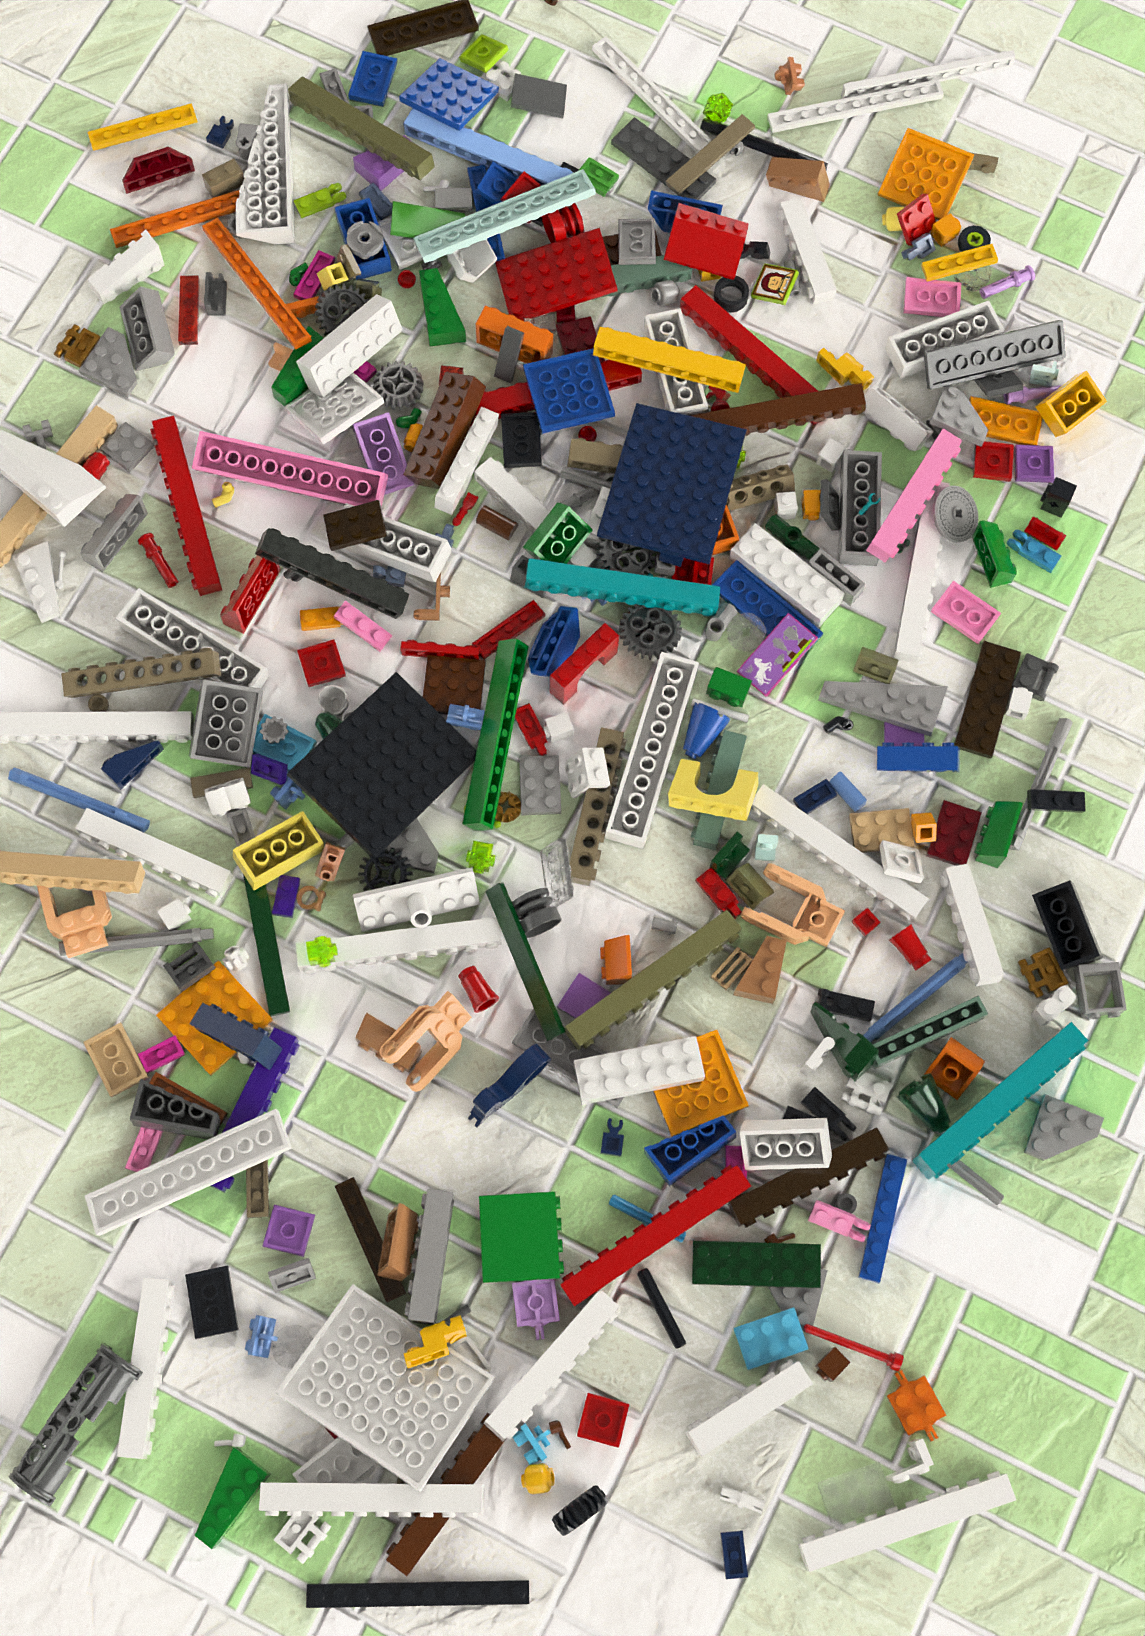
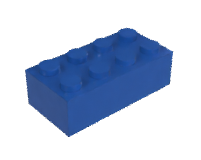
[334,198,392,280]

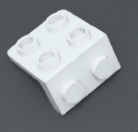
[447,239,497,283]
[564,748,610,798]

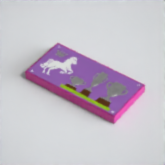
[737,613,818,697]

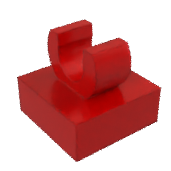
[706,386,731,401]

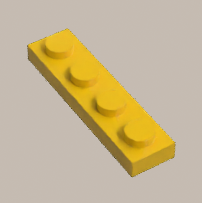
[921,244,998,282]

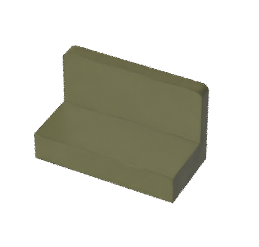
[853,647,899,684]
[726,863,774,910]

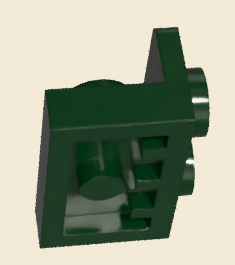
[710,832,750,879]

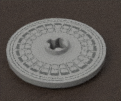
[933,486,978,543]

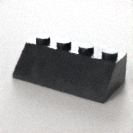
[1032,880,1103,970]

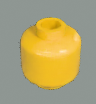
[521,1463,555,1494]

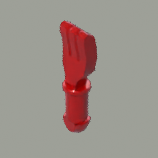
[452,492,479,526]

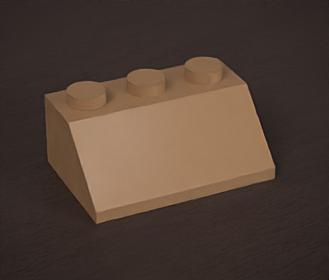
[355,1013,422,1073]
[377,1203,419,1281]

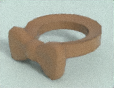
[296,886,326,912]

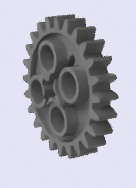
[314,284,370,335]
[596,537,657,575]
[619,604,682,660]

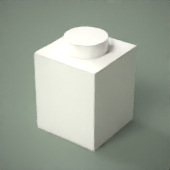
[816,438,846,472]
[774,491,798,520]
[1005,687,1033,720]
[542,712,574,743]
[157,898,192,931]

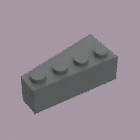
[130,1079,221,1139]

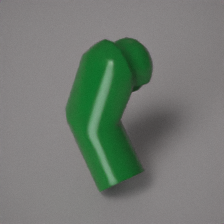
[289,262,308,286]
[395,408,422,429]

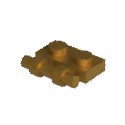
[54,324,100,368]
[1018,947,1069,998]

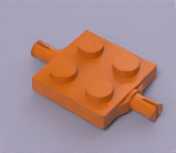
[887,1370,946,1442]

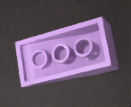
[352,412,414,495]

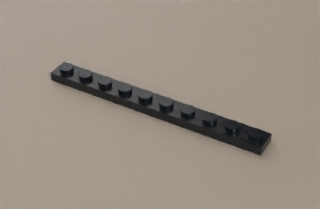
[306,1580,529,1608]

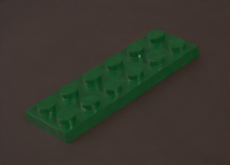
[692,1241,821,1288]

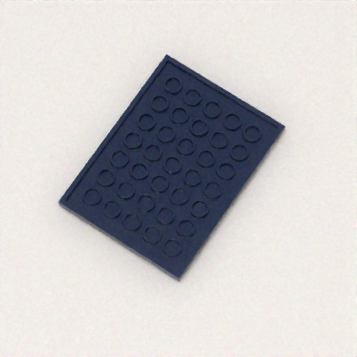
[597,403,747,564]

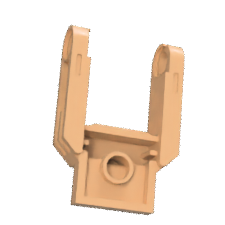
[740,863,845,947]
[37,886,112,958]
[380,991,472,1092]

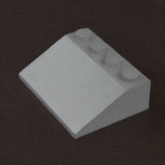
[189,678,263,768]

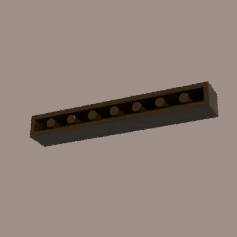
[727,1127,889,1228]

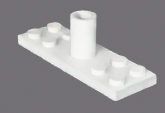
[353,867,480,932]

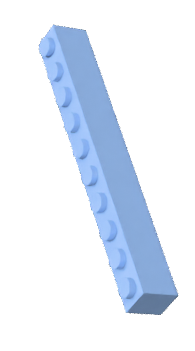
[403,108,573,186]

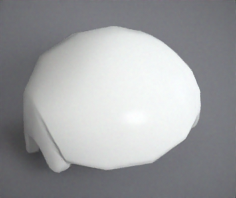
[318,684,350,716]

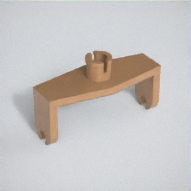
[413,572,450,621]

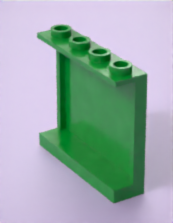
[479,1192,564,1283]

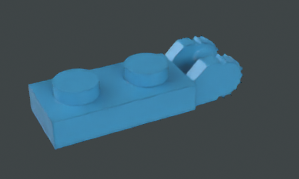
[1007,530,1061,573]

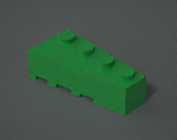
[419,268,466,347]
[271,326,324,406]
[194,1447,271,1550]

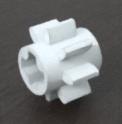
[222,946,249,971]

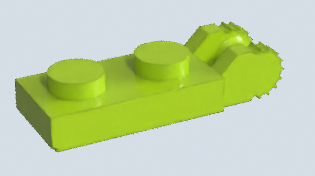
[293,183,347,218]

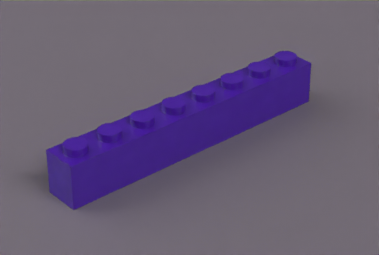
[210,1027,300,1193]

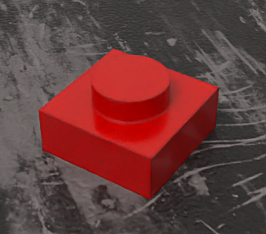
[851,907,881,937]

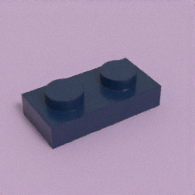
[793,778,838,815]
[720,1530,748,1580]

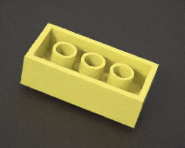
[233,811,324,890]

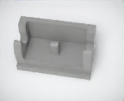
[435,188,472,211]

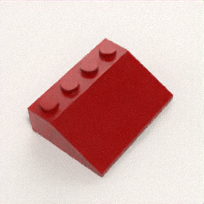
[663,203,749,280]
[220,555,281,634]

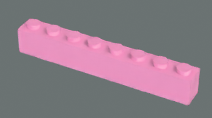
[866,429,962,563]

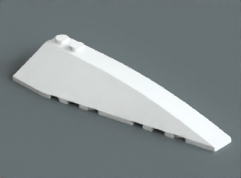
[236,83,295,244]
[0,429,106,527]

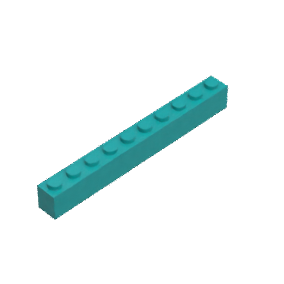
[524,558,720,616]

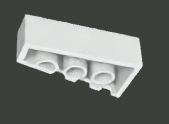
[88,230,165,304]

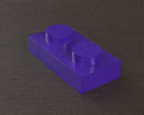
[251,754,288,785]
[272,875,300,918]

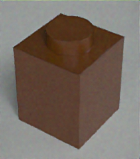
[815,1347,851,1382]

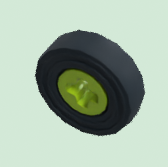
[958,225,991,252]

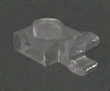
[524,314,556,334]

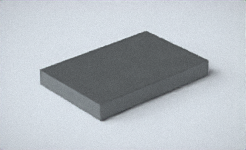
[511,73,567,118]

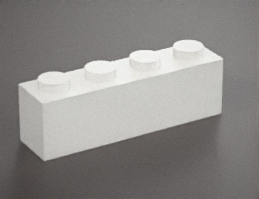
[863,385,934,451]

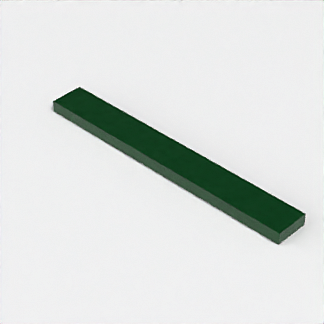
[243,874,290,1017]
[485,882,566,1041]

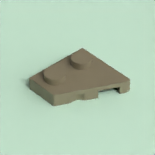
[335,244,361,283]

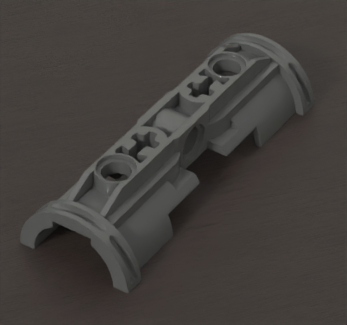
[9,1342,143,1507]

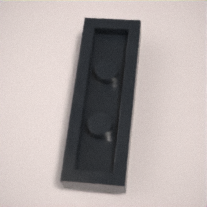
[1027,789,1086,813]

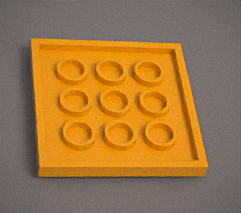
[878,128,975,220]
[156,960,273,1076]
[653,1030,749,1137]

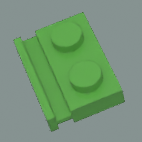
[579,157,619,197]

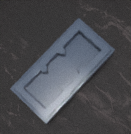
[359,183,392,220]

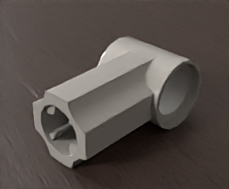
[705,603,738,641]

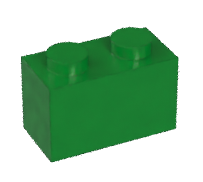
[706,667,752,707]

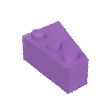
[353,135,412,191]

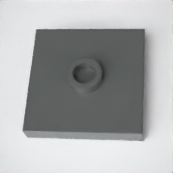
[974,370,1023,397]
[820,479,839,530]

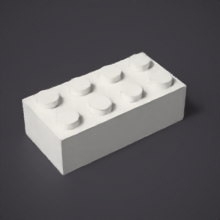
[740,1118,832,1170]

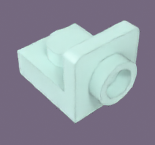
[1029,361,1059,387]
[755,834,778,861]

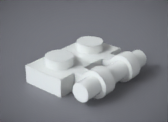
[480,60,521,101]
[841,1072,892,1116]
[274,1511,331,1564]

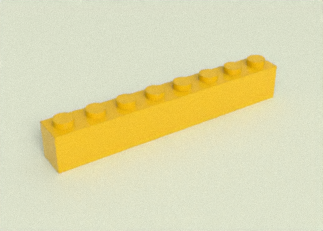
[593,327,746,393]

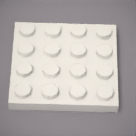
[284,373,385,444]

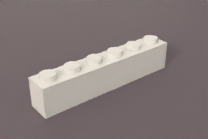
[777,197,837,304]
[434,407,499,515]
[940,864,1004,986]

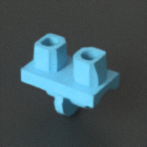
[512,1423,551,1465]

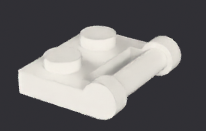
[800,1037,835,1076]

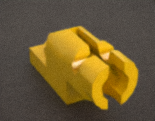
[816,348,874,391]
[403,1315,467,1368]

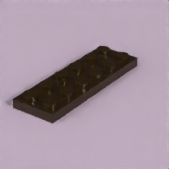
[367,0,479,56]
[954,641,1021,759]

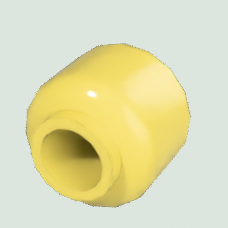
[882,207,904,231]

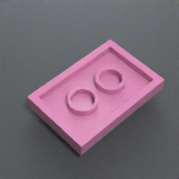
[903,277,961,317]
[931,581,1001,644]

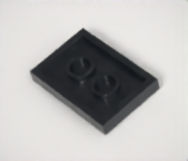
[501,412,542,468]
[185,1265,239,1340]

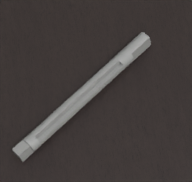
[1009,718,1073,851]
[59,928,214,956]

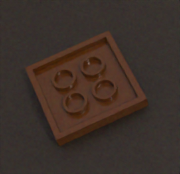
[423,655,486,715]

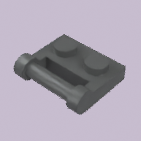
[1012,653,1059,701]
[163,942,216,992]

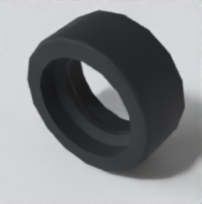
[713,276,749,313]

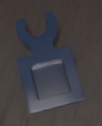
[206,116,234,149]
[600,1118,624,1157]

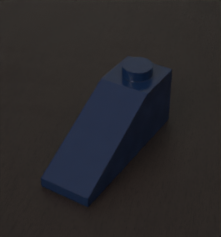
[100,740,164,790]

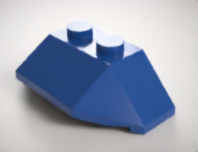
[648,191,723,233]
[527,606,580,677]

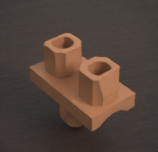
[774,57,805,95]
[315,842,345,881]

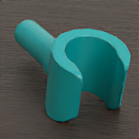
[858,493,881,516]

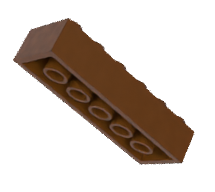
[403,372,486,489]

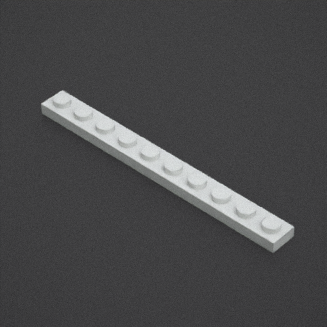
[592,36,712,153]
[841,50,1015,99]
[767,79,943,133]

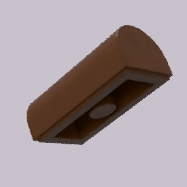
[476,505,519,541]

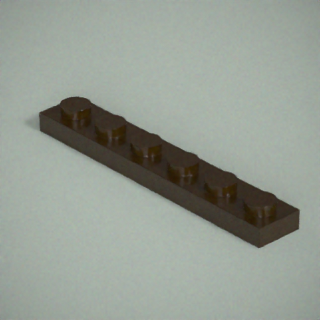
[335,1177,406,1303]

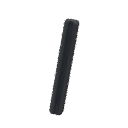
[637,1268,686,1349]

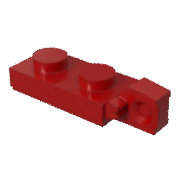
[515,703,548,756]
[695,868,742,919]

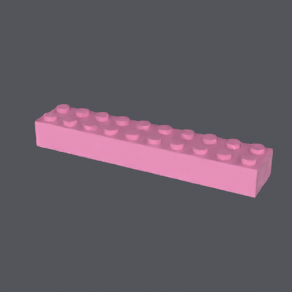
[192,431,388,507]

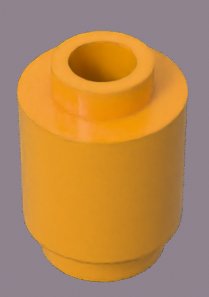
[403,423,423,452]

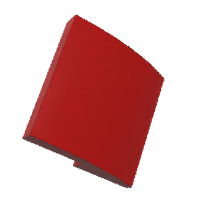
[671,557,714,585]

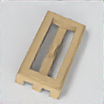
[711,947,753,990]

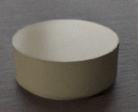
[88,694,109,712]

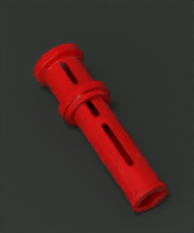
[138,533,179,588]

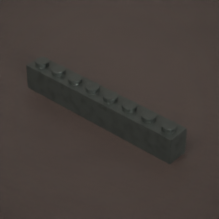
[255,528,410,619]

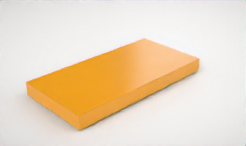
[969,396,1042,445]

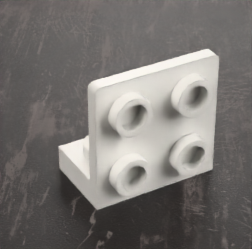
[885,1439,934,1484]

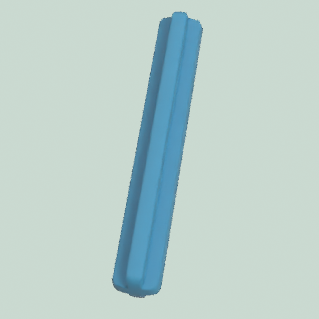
[609,1195,686,1242]

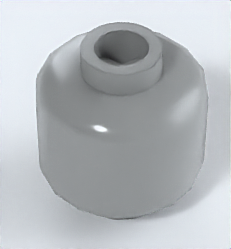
[651,280,680,306]

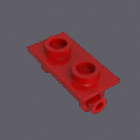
[1024,517,1066,551]

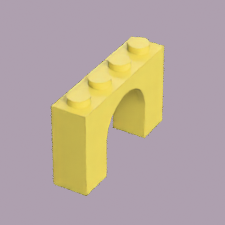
[668,759,758,821]

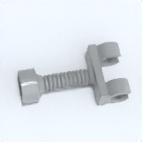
[22,419,53,449]

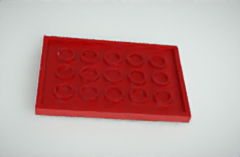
[495,227,618,321]

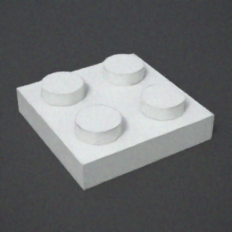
[879,840,924,883]

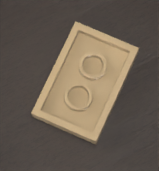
[849,808,915,853]
[83,1022,149,1098]

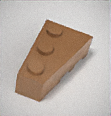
[766,157,830,202]
[733,936,787,1004]

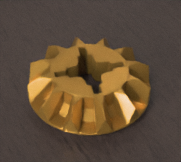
[495,791,521,823]

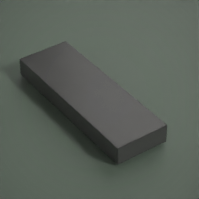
[494,326,524,383]

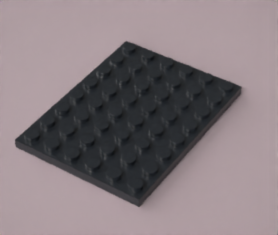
[287,672,477,860]

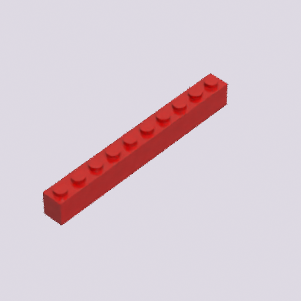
[679,285,818,425]
[470,359,642,427]
[150,415,222,596]
[560,1164,751,1306]

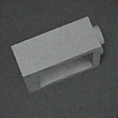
[1073,962,1127,1020]

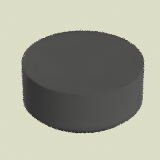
[835,1193,857,1214]

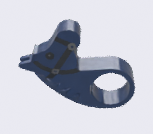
[468,1043,551,1128]

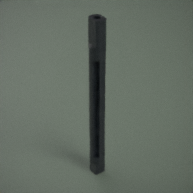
[700,118,828,171]

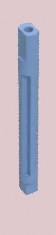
[8,767,150,833]
[863,953,968,1042]

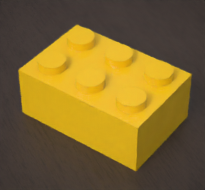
[1035,371,1107,437]

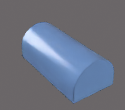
[829,772,867,812]

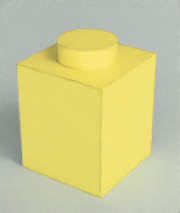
[317,262,348,291]

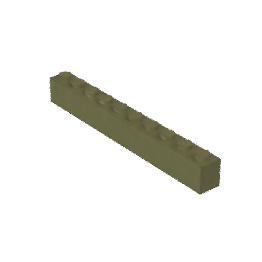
[288,76,435,181]
[564,910,742,1051]

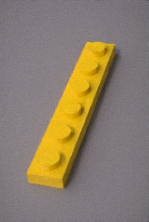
[87,103,198,151]

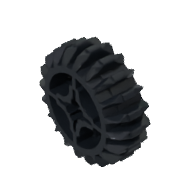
[358,847,413,891]
[552,1485,608,1536]

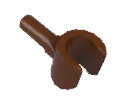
[764,1233,795,1243]
[549,1420,571,1449]

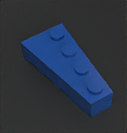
[877,742,960,772]
[644,1115,736,1187]

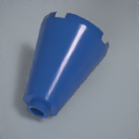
[683,702,730,759]

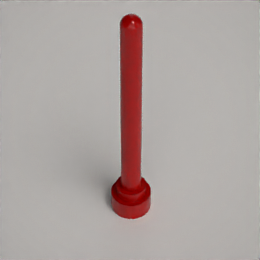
[803,1324,904,1372]

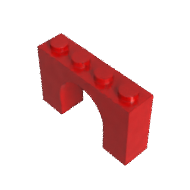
[550,623,619,705]

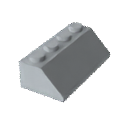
[120,286,175,371]
[80,494,148,572]

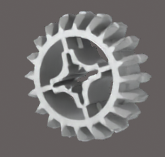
[373,360,424,410]

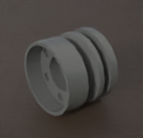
[512,888,562,938]

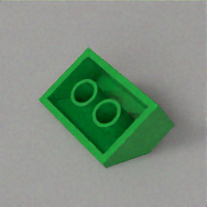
[523,502,593,564]
[972,520,1017,588]
[974,801,1023,868]

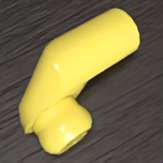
[211,482,234,508]

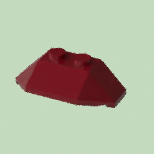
[122,146,195,194]

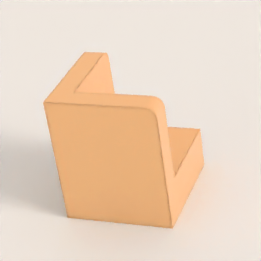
[268,342,293,371]

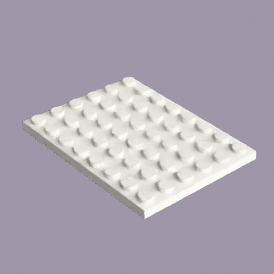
[276,1284,495,1492]

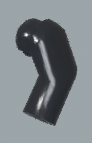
[823,716,854,734]

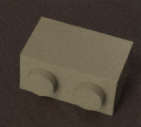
[202,158,244,198]

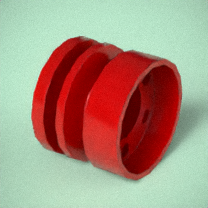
[541,203,585,243]

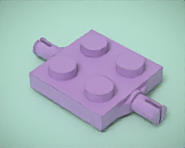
[512,1279,560,1340]

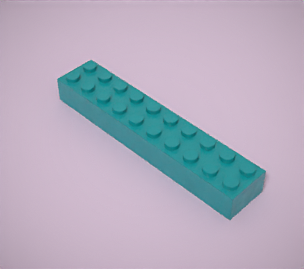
[912,1022,1089,1180]

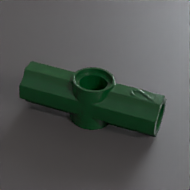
[765,514,820,562]

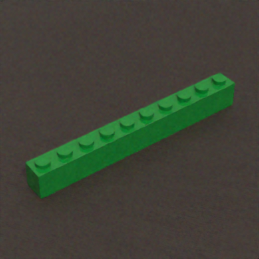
[462,638,529,831]

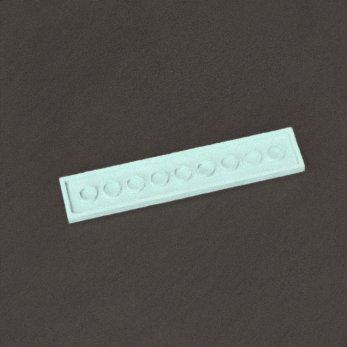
[413,169,596,263]

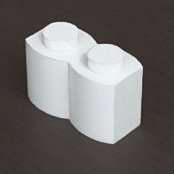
[205,778,251,816]
[1031,985,1077,1026]

